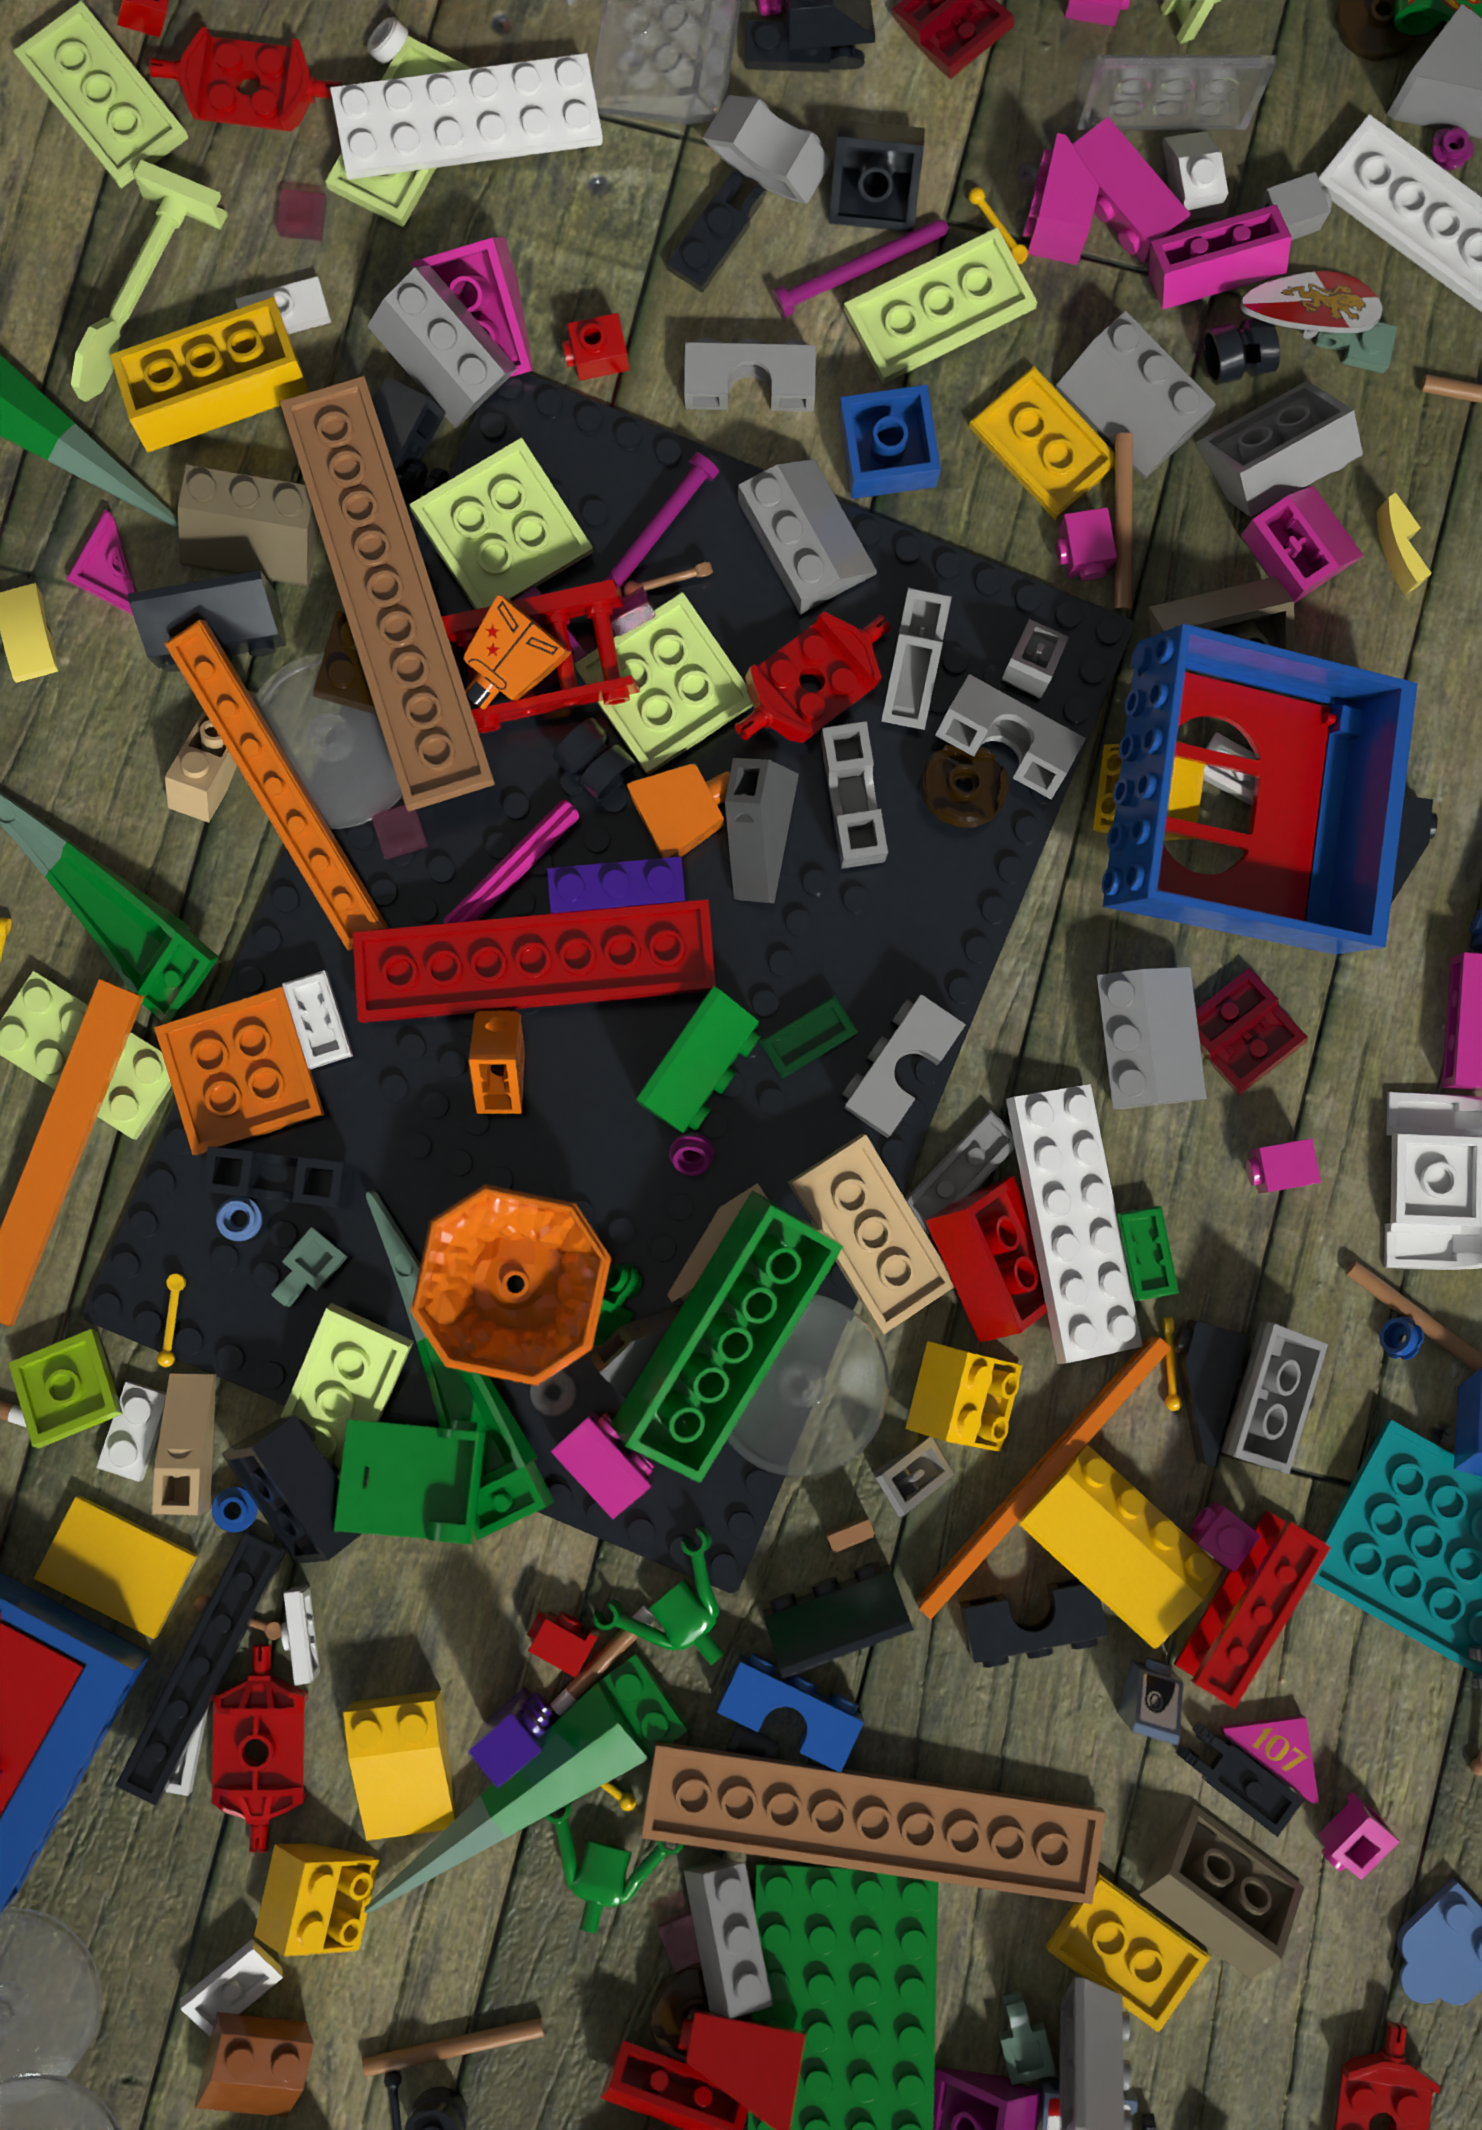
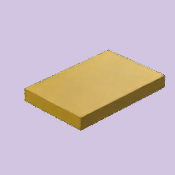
[969,366,1115,520]
[34,1495,198,1639]
[1045,1871,1211,2033]

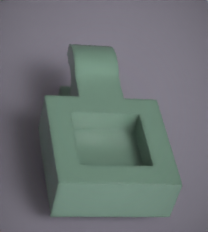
[1315,322,1397,373]
[271,1227,348,1307]
[998,1990,1056,2085]

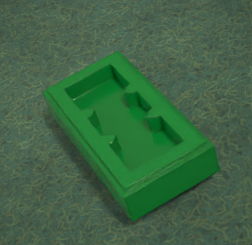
[1117,1205,1179,1302]

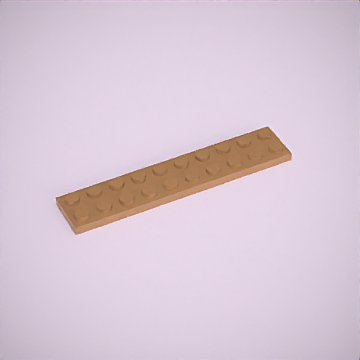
[280,376,495,812]
[641,1741,1106,1904]

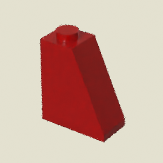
[679,2009,806,2130]

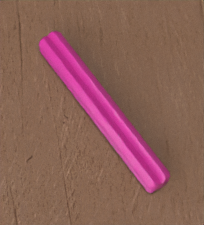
[443,799,580,924]

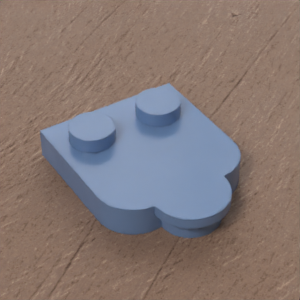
[1397,1878,1482,2005]

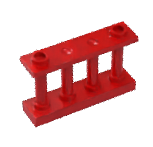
[442,579,640,733]
[1173,1509,1331,1709]

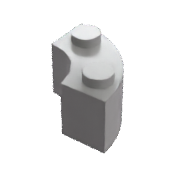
[703,95,832,204]

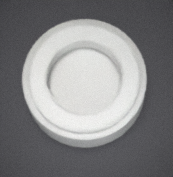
[367,17,408,64]

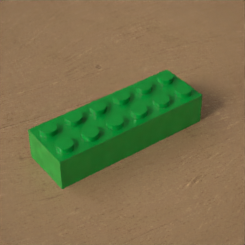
[611,1190,844,1483]

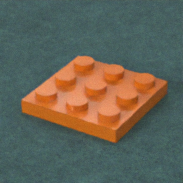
[154,987,325,1156]

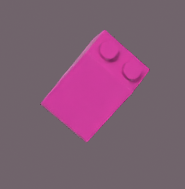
[411,237,533,377]

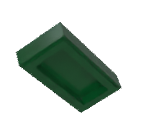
[759,995,858,1079]

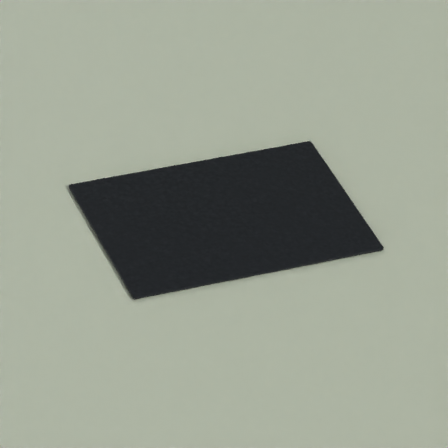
[83,373,1134,1593]

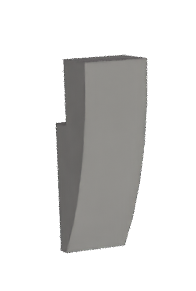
[881,587,952,730]

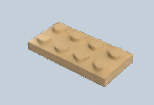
[788,1134,955,1334]

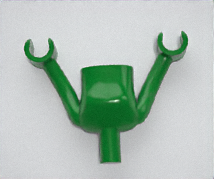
[593,1526,725,1665]
[545,1802,685,1934]

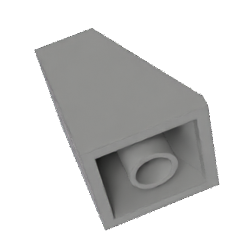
[1386,4,1482,139]

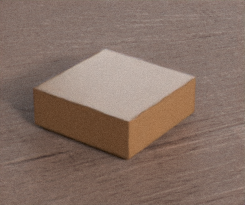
[825,1514,875,1552]

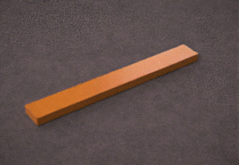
[164,620,389,951]
[0,979,145,1327]
[916,1336,1171,1620]

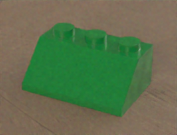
[636,986,761,1134]

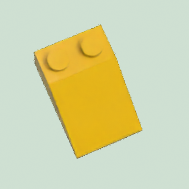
[343,1690,456,1841]

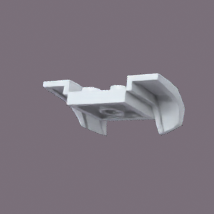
[1384,1092,1482,1270]

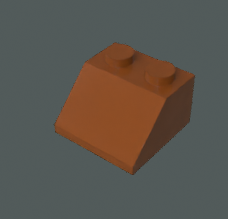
[195,2012,314,2117]

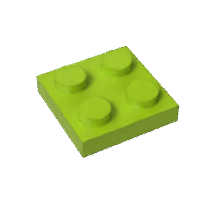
[8,1329,123,1448]

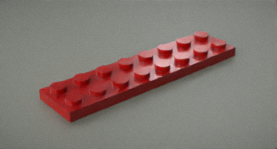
[353,899,716,1023]

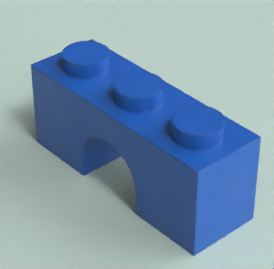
[717,1653,864,1773]

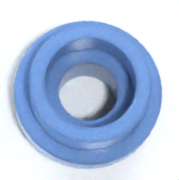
[216,1196,263,1241]

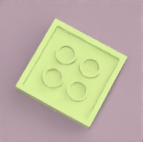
[410,438,593,609]
[574,592,753,776]

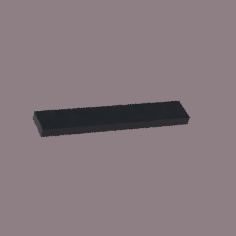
[115,1530,287,1806]

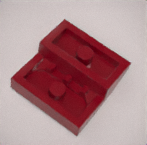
[891,0,1014,79]
[1196,968,1308,1096]

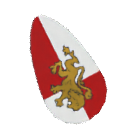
[1240,271,1383,339]

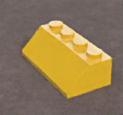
[110,297,310,453]
[1018,1444,1223,1649]

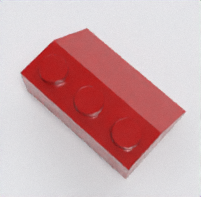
[926,1176,1047,1342]

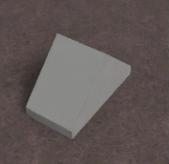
[1001,619,1069,699]
[872,1437,955,1517]

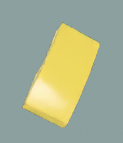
[1377,493,1432,595]
[0,583,58,683]

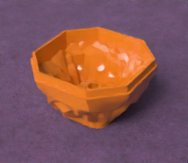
[410,1185,611,1386]

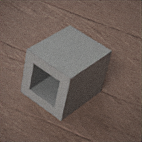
[1257,172,1331,240]

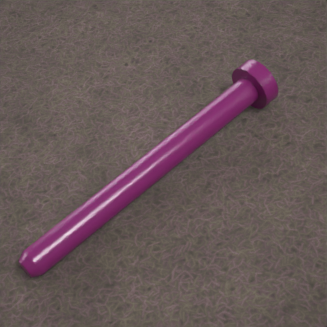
[771,219,948,318]
[603,452,719,588]

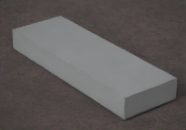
[905,1110,1015,1237]

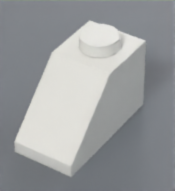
[1162,132,1228,221]

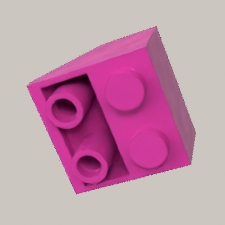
[1023,133,1100,265]
[1241,486,1364,603]
[551,1411,655,1519]

